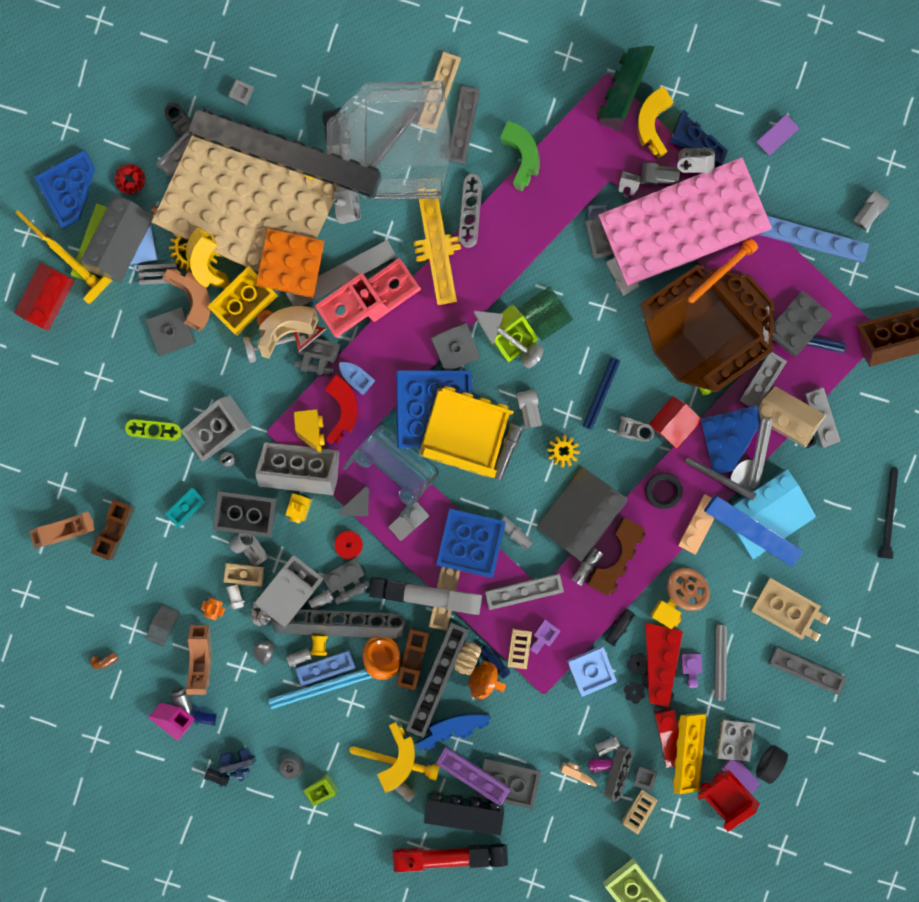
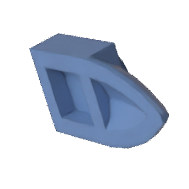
[339,362,375,395]

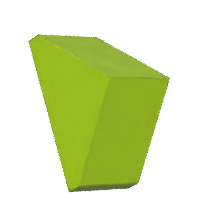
[303,773,338,806]

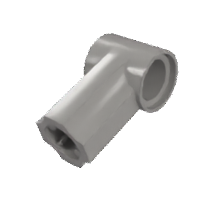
[853,190,890,231]
[605,257,639,296]
[516,389,542,429]

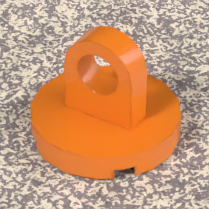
[468,661,506,700]

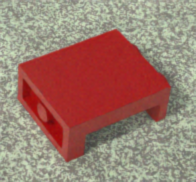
[697,769,760,832]

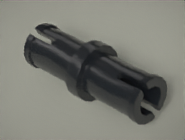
[604,608,636,647]

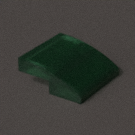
[518,286,573,341]

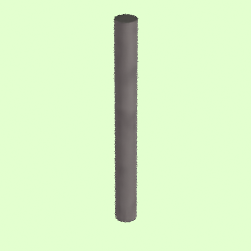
[685,457,756,501]

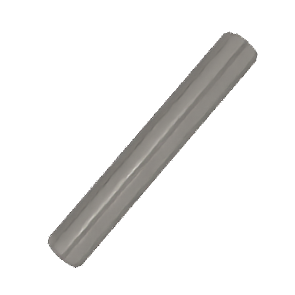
[748,417,773,489]
[715,624,727,701]

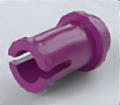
[588,757,613,773]

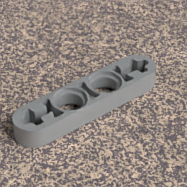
[459,174,482,248]

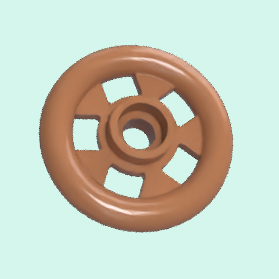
[667,568,710,611]

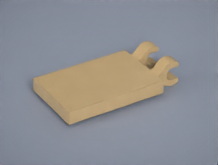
[751,578,830,641]

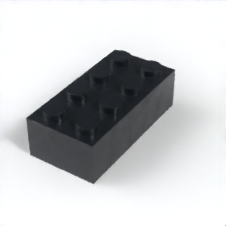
[424,791,504,836]

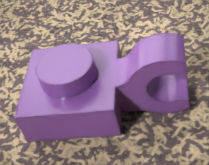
[530,619,560,654]
[681,654,702,688]

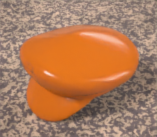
[363,637,401,680]

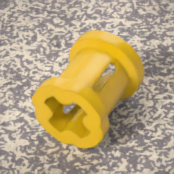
[310,635,328,656]

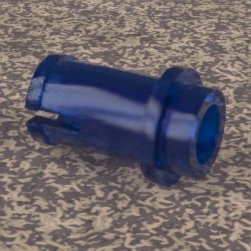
[193,709,217,726]

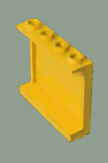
[418,386,514,478]

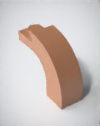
[162,269,210,332]
[29,512,94,549]
[186,625,211,695]

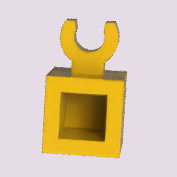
[286,493,312,523]
[650,594,682,629]

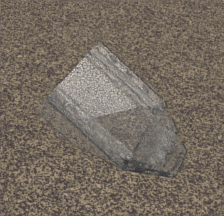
[327,81,450,200]

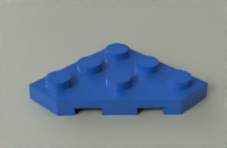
[34,150,95,229]
[701,406,761,474]

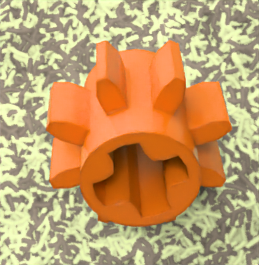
[200,597,225,620]

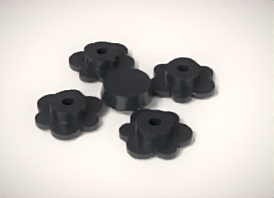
[624,653,677,707]

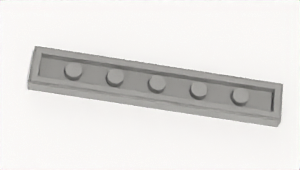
[286,240,397,306]

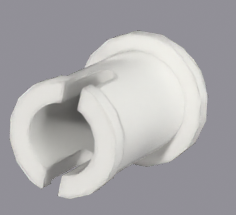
[226,584,245,610]

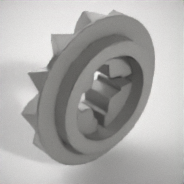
[250,597,271,626]

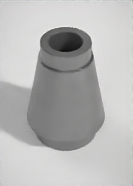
[171,687,194,715]

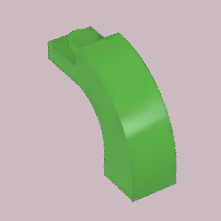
[500,121,540,191]

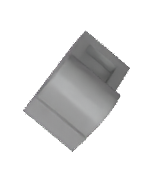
[229,533,269,566]

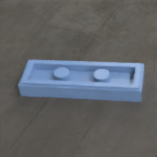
[295,649,356,686]

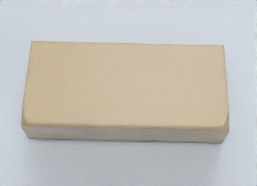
[223,563,264,587]

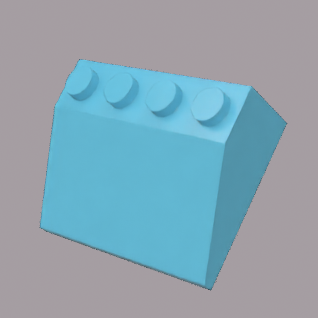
[731,469,816,559]

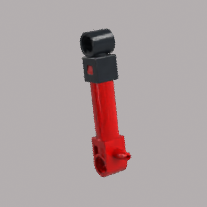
[392,843,508,872]

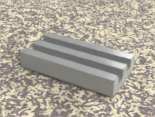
[138,263,178,285]

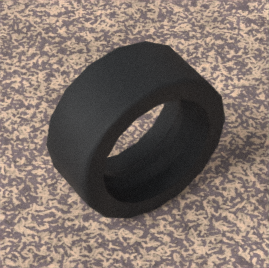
[645,473,683,509]
[756,745,788,784]

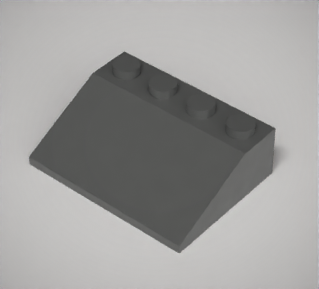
[536,467,628,562]

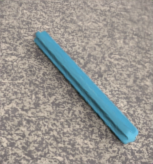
[268,669,373,709]

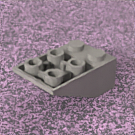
[254,555,324,628]

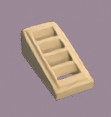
[508,628,532,669]
[621,789,658,834]

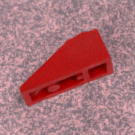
[653,707,679,768]

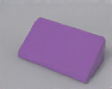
[720,760,760,794]

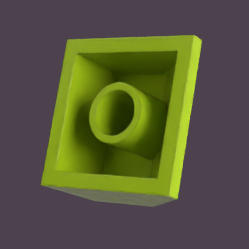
[494,304,539,363]

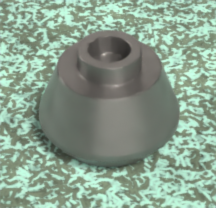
[252,640,276,666]
[278,753,304,780]

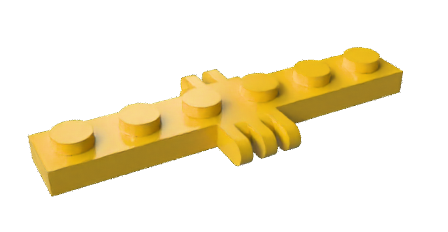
[413,190,461,305]

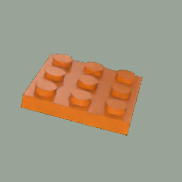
[256,228,324,298]

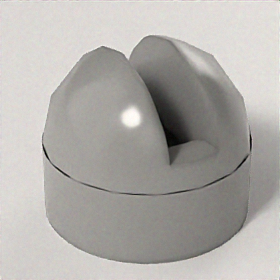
[220,452,236,467]

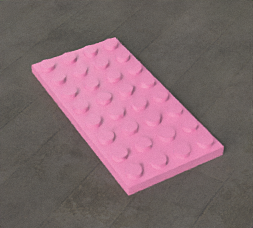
[598,158,772,286]

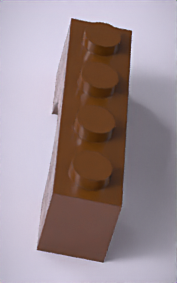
[587,517,646,596]

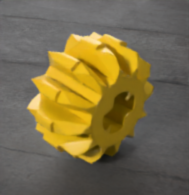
[547,435,580,468]

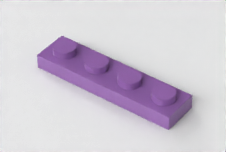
[436,747,511,806]

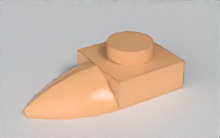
[560,761,596,787]

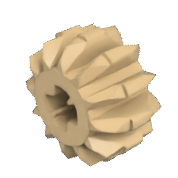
[454,641,481,675]

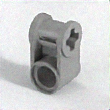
[677,148,715,173]
[615,416,654,442]

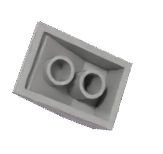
[181,395,252,462]

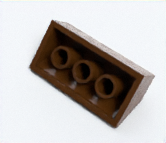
[856,307,919,367]

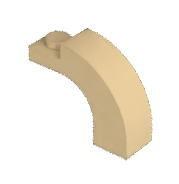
[258,306,318,358]

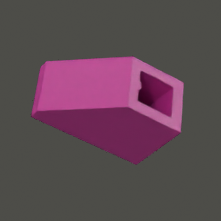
[148,703,195,741]

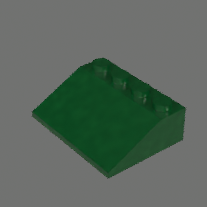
[597,45,655,132]

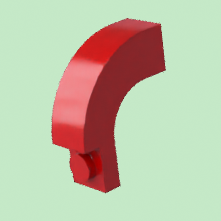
[325,375,359,444]

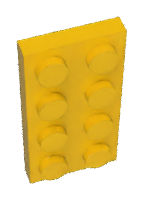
[673,713,707,794]

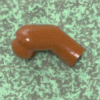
[89,652,119,669]

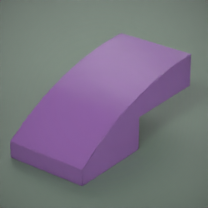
[757,114,799,156]

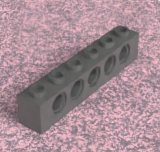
[406,621,469,738]

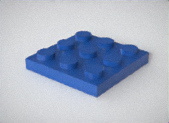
[436,508,506,579]

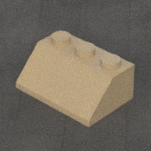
[758,386,826,448]

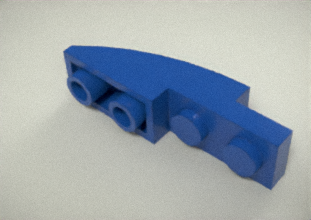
[416,712,491,751]

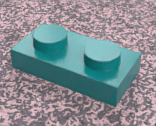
[165,487,206,528]

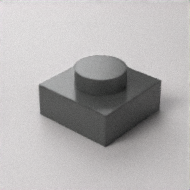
[633,766,658,791]

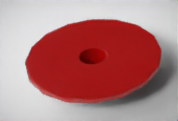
[334,531,363,559]

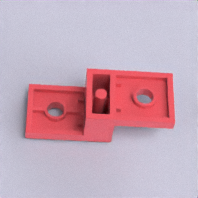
[315,258,421,338]

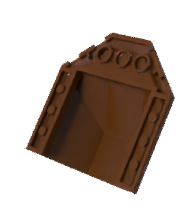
[640,265,774,392]

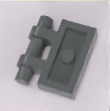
[295,338,340,376]
[322,558,371,605]

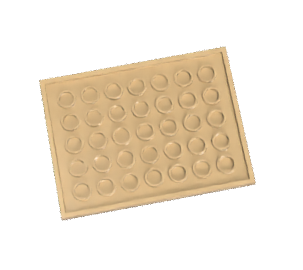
[152,136,336,273]

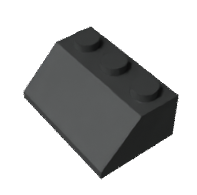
[213,491,278,537]

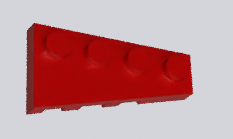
[644,623,683,707]

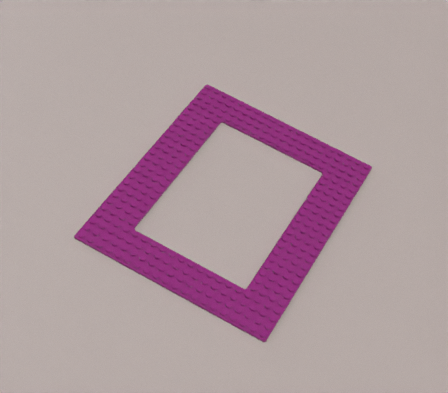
[267,73,870,694]

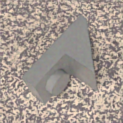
[388,502,429,541]

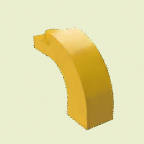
[637,86,674,159]
[186,227,231,289]
[377,722,415,794]

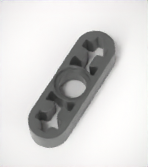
[604,745,633,802]

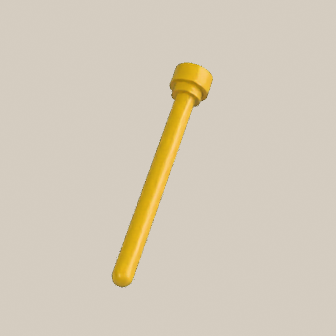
[349,746,440,781]

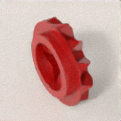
[114,163,145,195]

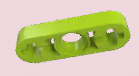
[125,419,182,441]

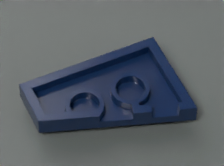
[670,109,728,167]

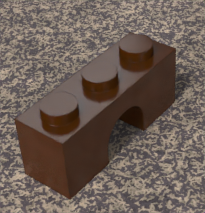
[91,499,136,561]
[396,627,429,690]

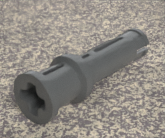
[494,423,526,481]

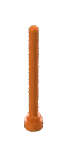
[688,238,758,303]

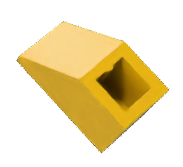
[294,410,325,453]

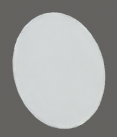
[731,460,754,491]

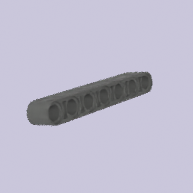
[272,610,405,638]

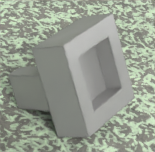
[619,171,641,196]

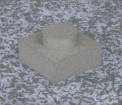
[228,79,254,106]

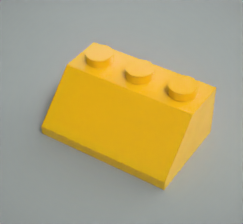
[207,266,278,336]

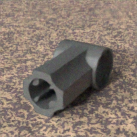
[640,163,680,185]

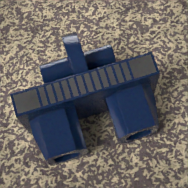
[219,747,256,782]

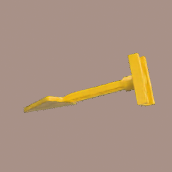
[15,210,112,304]

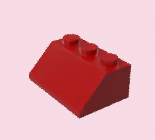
[14,263,75,331]

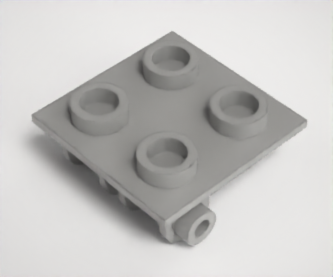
[715,718,755,761]

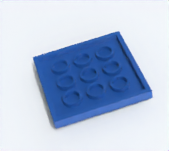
[395,371,472,449]

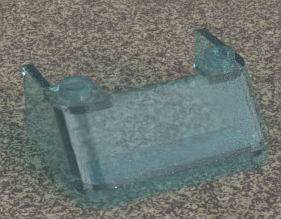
[343,425,439,518]

